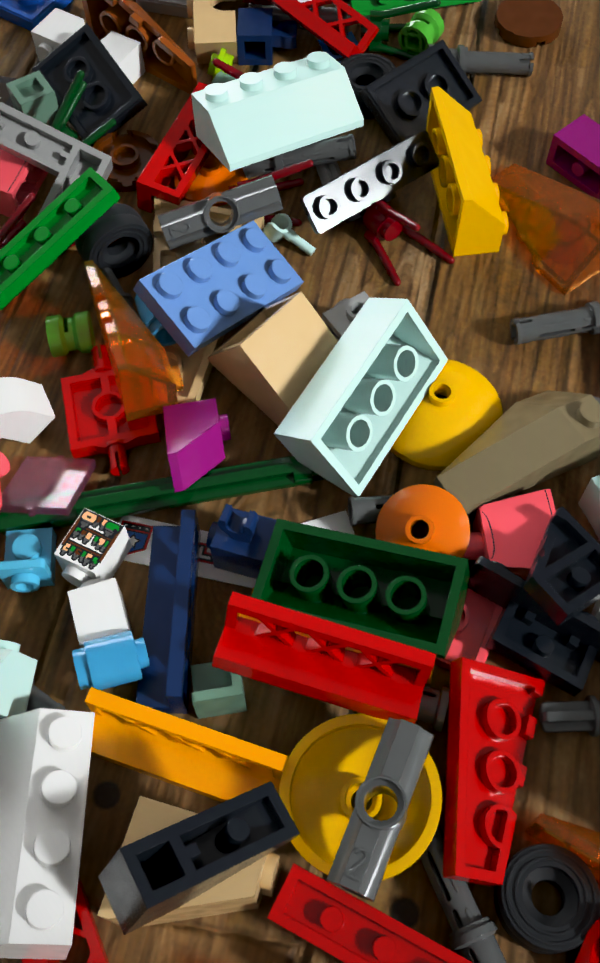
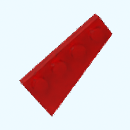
[443,657,546,886]

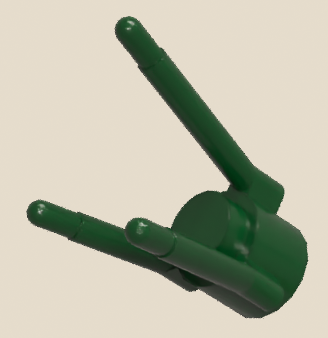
[361,0,441,60]
[51,70,116,146]

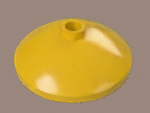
[390,359,503,471]
[279,714,442,881]

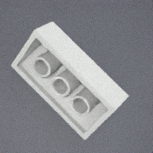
[0,708,95,960]

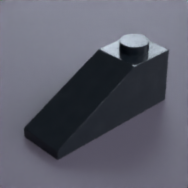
[98,781,300,935]

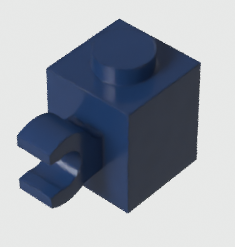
[236,8,297,65]
[206,504,276,579]

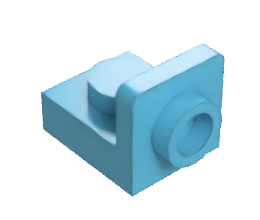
[0,527,57,593]

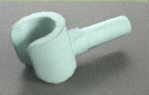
[263,213,316,256]

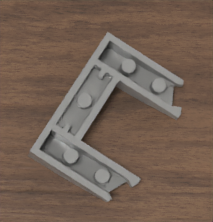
[0,102,113,216]

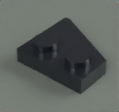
[523,506,600,626]

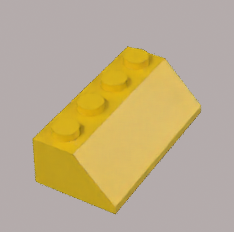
[426,86,509,257]

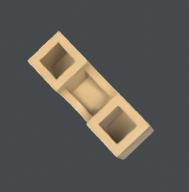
[186,0,238,64]

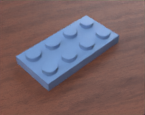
[133,220,304,357]

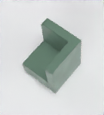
[6,70,59,126]
[191,662,247,719]

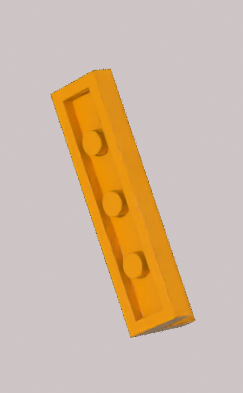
[84,687,288,803]

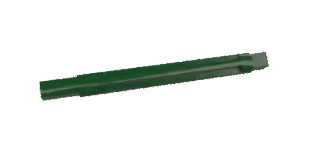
[0,456,326,536]

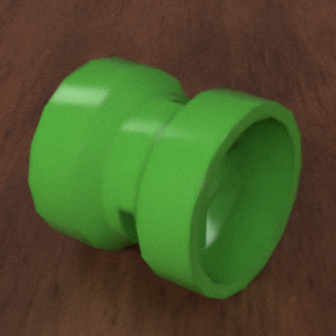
[398,8,444,55]
[45,310,96,357]

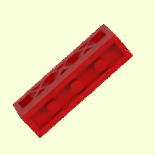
[268,0,380,58]
[136,82,211,213]
[212,591,436,724]
[267,863,473,963]

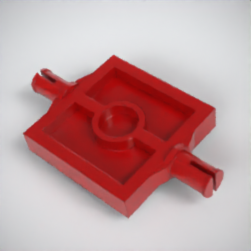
[60,345,161,476]

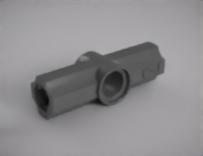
[157,174,283,250]
[327,717,434,902]

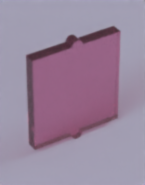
[0,455,96,517]

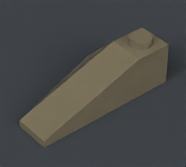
[434,390,600,515]

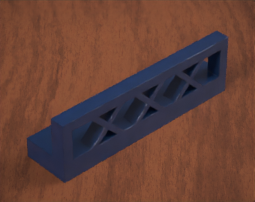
[136,509,201,714]

